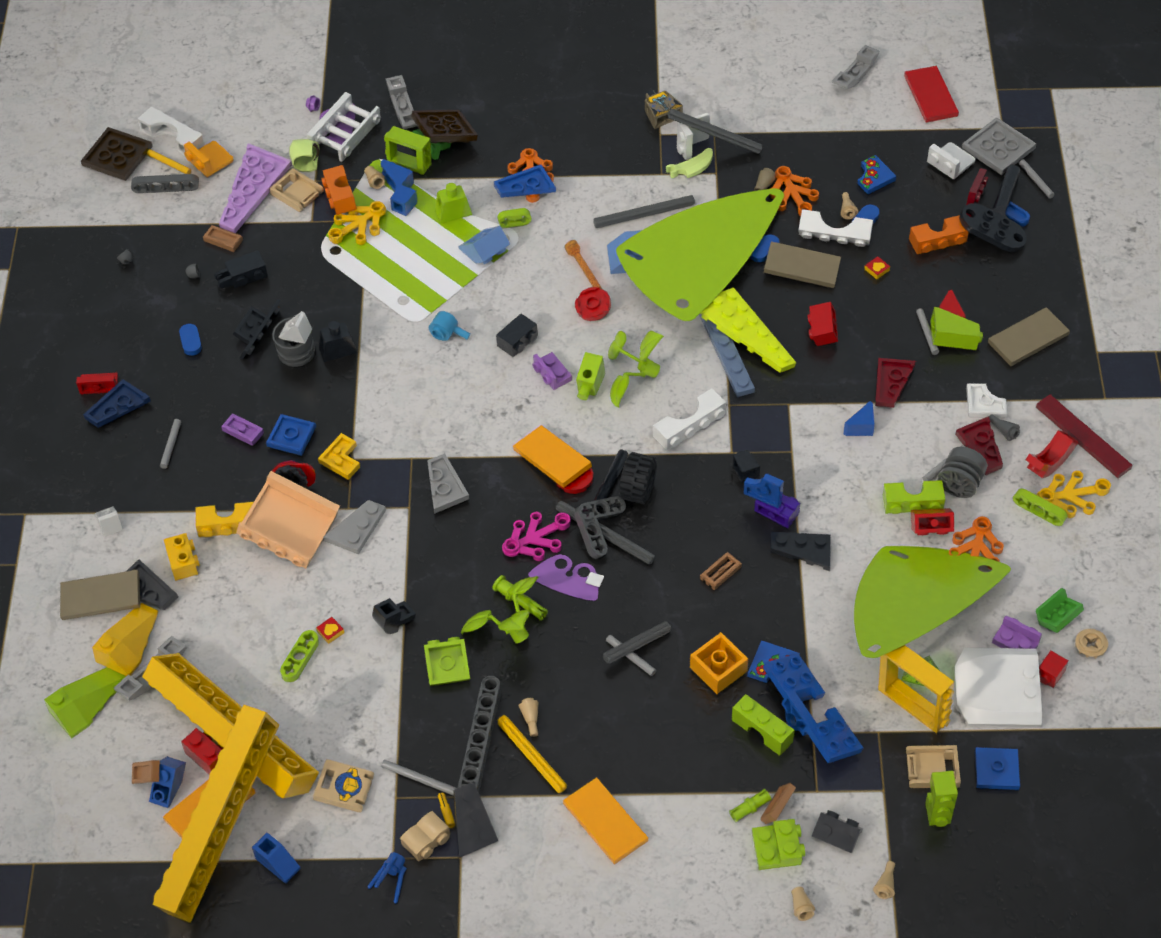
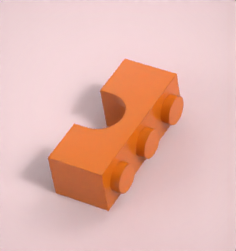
[321,165,357,215]
[909,215,968,254]

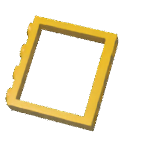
[878,645,954,733]

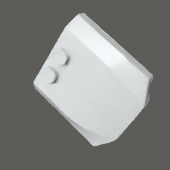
[954,648,1042,728]

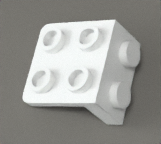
[677,113,710,160]
[927,142,975,179]

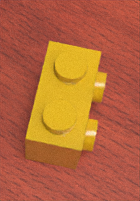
[163,533,200,581]

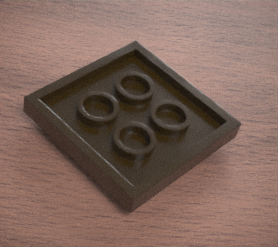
[411,110,478,143]
[81,127,153,181]

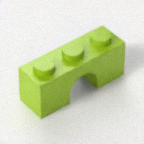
[882,480,945,514]
[732,694,794,756]
[925,771,958,827]

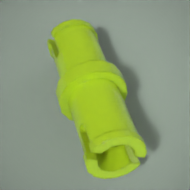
[729,789,772,822]

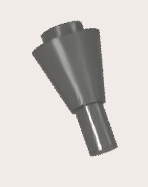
[989,414,1020,441]

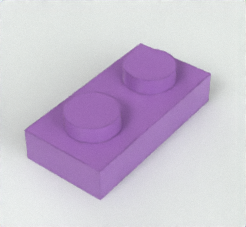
[221,413,264,446]

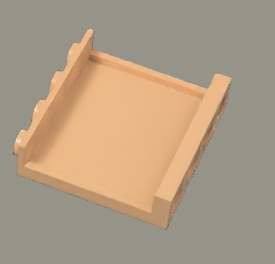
[236,471,340,569]

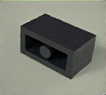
[496,313,538,357]

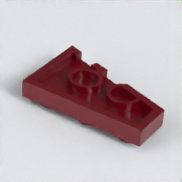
[966,168,988,217]
[875,358,916,408]
[955,416,1003,475]

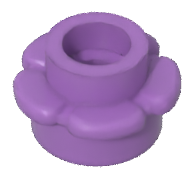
[306,95,320,112]

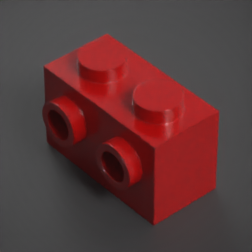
[808,302,838,346]
[911,508,954,536]
[181,728,224,775]

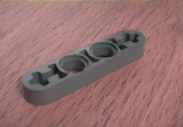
[131,174,199,193]

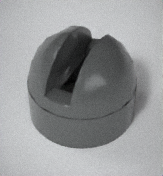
[117,249,133,264]
[186,263,200,278]

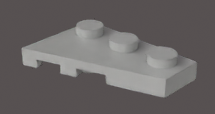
[427,453,469,514]

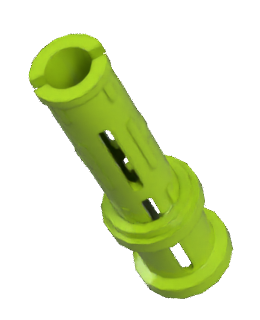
[492,575,548,621]

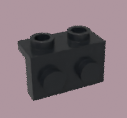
[812,810,863,853]

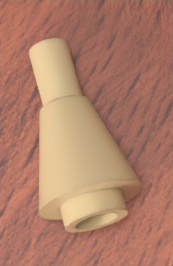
[841,192,858,219]
[518,698,539,737]
[873,861,895,899]

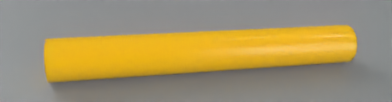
[147,149,191,174]

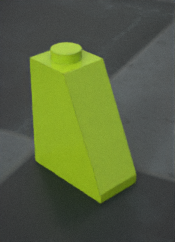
[930,307,983,350]

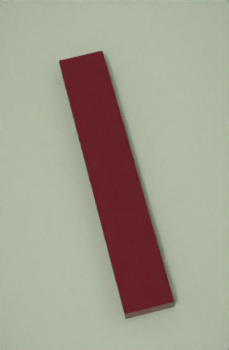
[1036,394,1133,478]

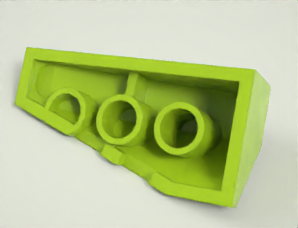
[44,667,126,739]

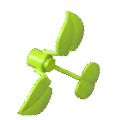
[608,331,664,408]
[461,576,539,643]

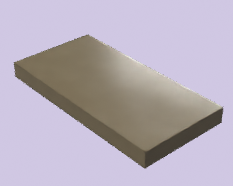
[763,241,841,288]
[988,307,1070,366]
[60,570,140,620]

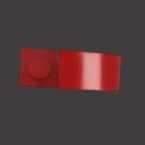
[1025,430,1079,478]

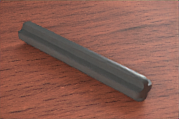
[603,621,671,664]

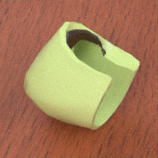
[289,139,319,172]

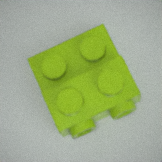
[424,637,470,686]
[752,819,805,870]

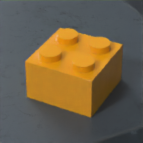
[690,632,748,694]

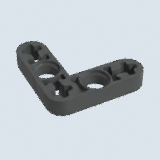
[574,496,626,559]

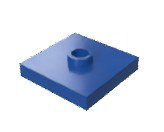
[266,414,316,456]
[975,747,1020,790]

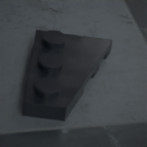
[771,532,831,571]
[125,559,179,610]
[453,781,498,858]

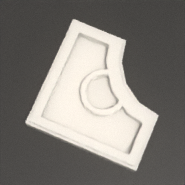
[966,383,1007,418]

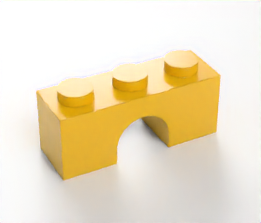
[196,502,254,537]

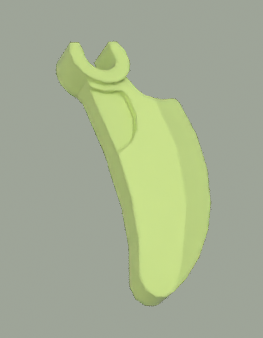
[666,148,713,178]

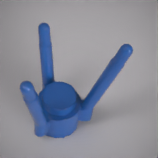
[367,852,407,904]

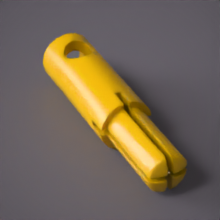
[438,793,456,828]

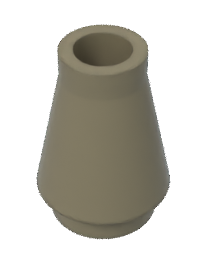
[754,168,776,191]

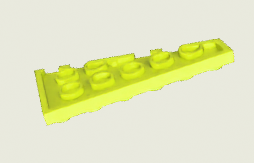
[700,288,796,373]

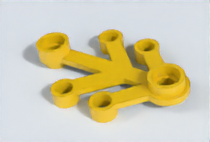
[328,201,386,245]
[1037,470,1111,518]

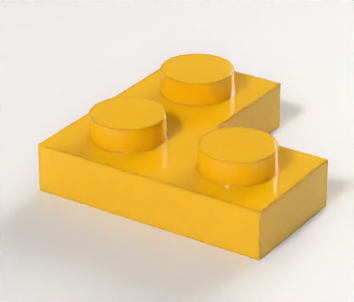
[318,433,360,480]

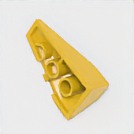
[92,603,158,676]

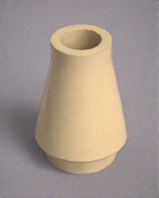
[364,166,385,189]
[791,887,815,921]

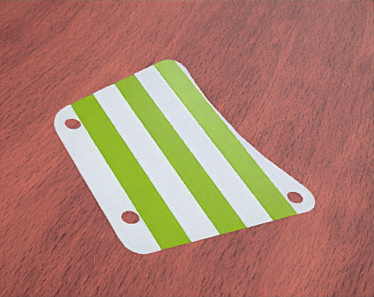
[321,159,518,322]

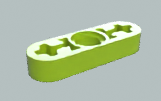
[1013,488,1068,526]
[280,630,319,682]

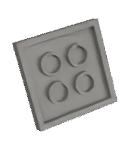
[962,117,1036,175]

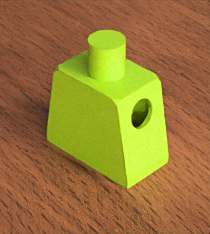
[435,183,472,224]
[576,352,605,400]

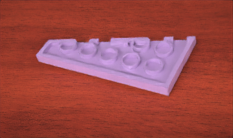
[219,143,292,233]

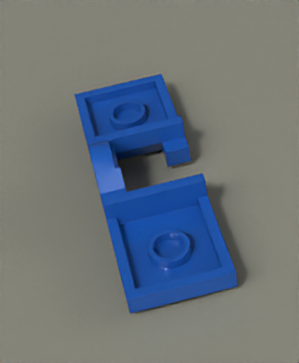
[763,653,863,763]

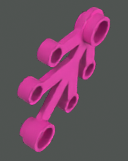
[502,512,570,561]

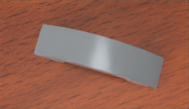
[832,45,880,89]
[386,75,417,129]
[114,636,187,701]

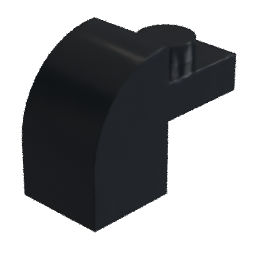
[372,598,416,634]

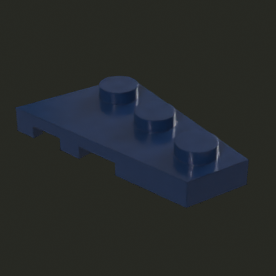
[83,379,151,428]

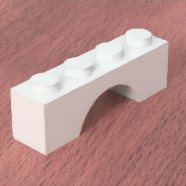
[138,107,205,155]
[799,209,873,247]
[653,388,726,451]

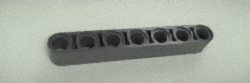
[458,676,501,793]

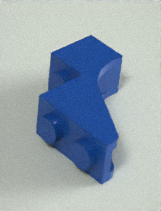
[381,159,417,216]

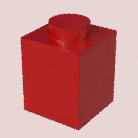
[1039,650,1069,688]

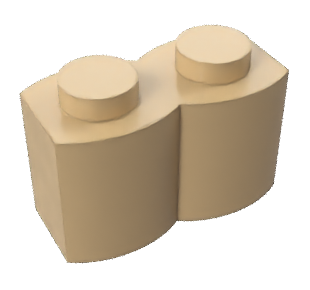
[400,811,450,861]

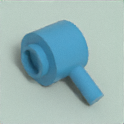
[428,311,471,341]

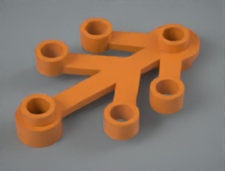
[508,148,554,203]
[769,166,819,217]
[949,516,1004,570]

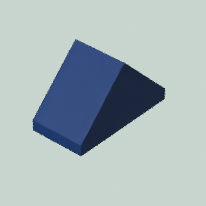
[843,401,875,436]

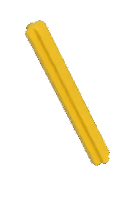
[497,715,567,793]

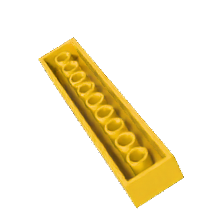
[142,653,319,799]
[152,705,279,923]

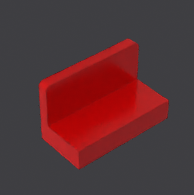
[76,373,118,394]

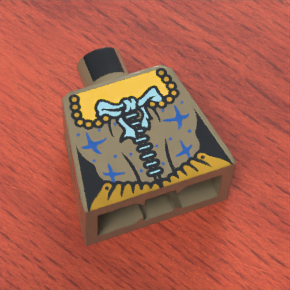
[645,90,683,129]

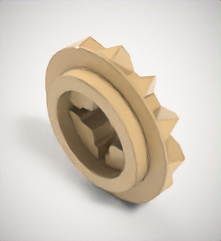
[1075,629,1108,659]

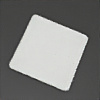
[586,572,604,587]

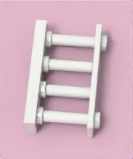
[307,92,381,162]

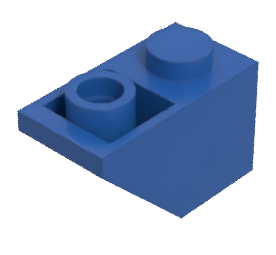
[149,756,186,808]
[252,833,301,884]

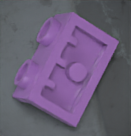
[532,352,572,390]
[992,616,1042,649]

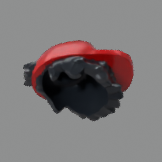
[268,460,316,489]

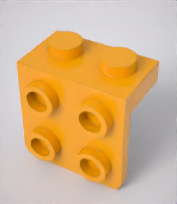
[184,141,234,177]

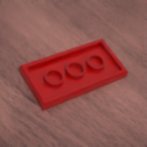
[904,65,959,122]

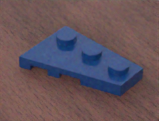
[494,165,556,198]

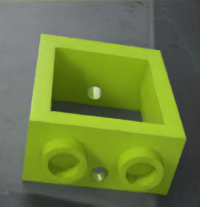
[384,126,431,175]

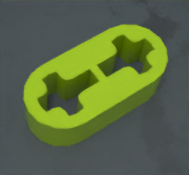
[497,208,532,228]

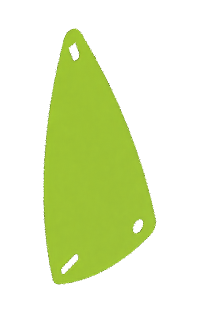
[616,188,784,321]
[854,546,1011,658]

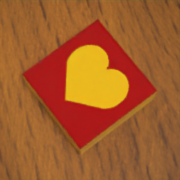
[864,256,890,279]
[316,617,345,644]

